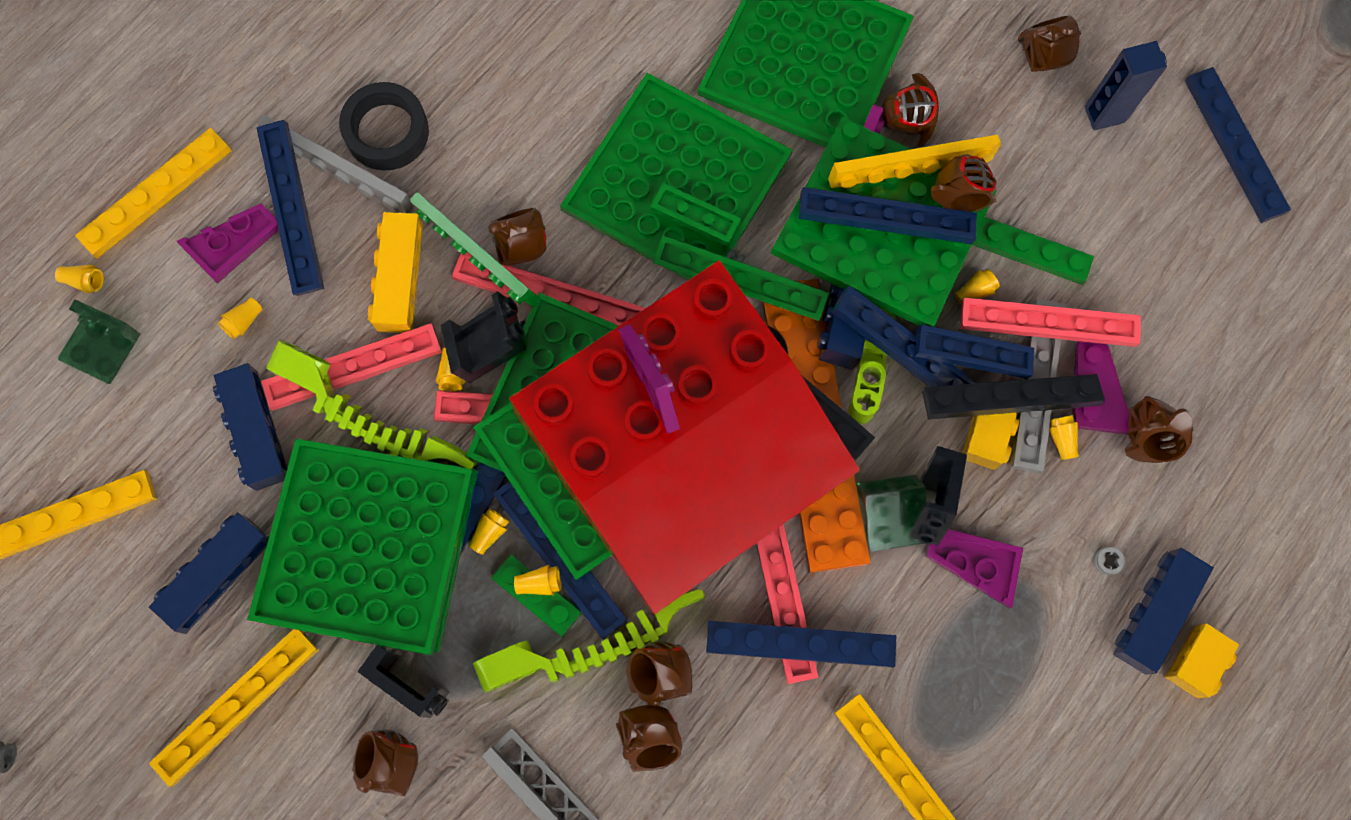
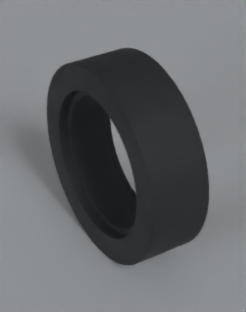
[339,82,429,171]

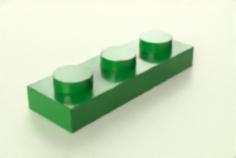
[650,183,741,247]
[491,555,582,638]

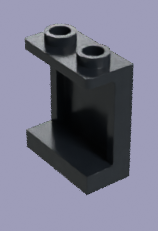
[440,291,526,383]
[909,446,967,546]
[357,645,449,718]

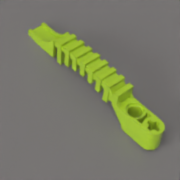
[848,305,896,424]
[266,340,478,469]
[473,589,705,693]

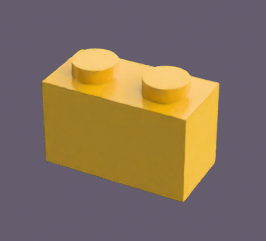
[962,413,1020,470]
[1165,623,1240,699]

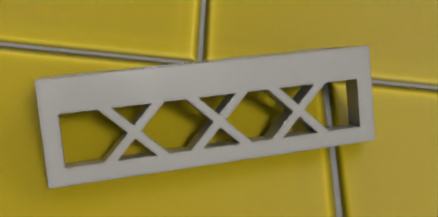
[481,728,599,820]

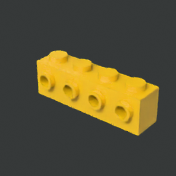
[368,212,423,333]

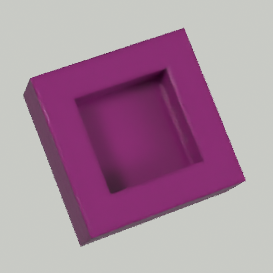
[864,104,885,134]

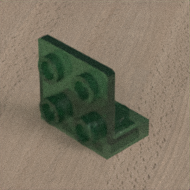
[58,299,141,384]
[857,474,926,552]

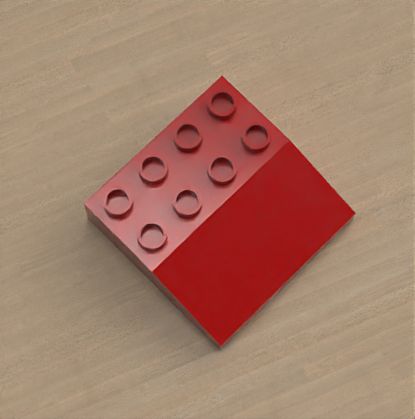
[509,260,860,616]

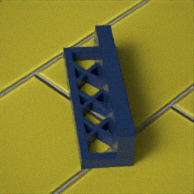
[912,325,1035,379]

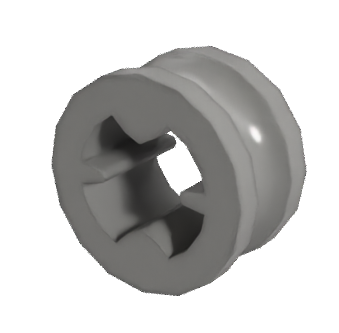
[1094,547,1125,575]

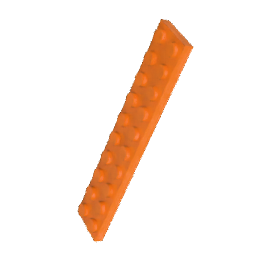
[762,279,871,573]

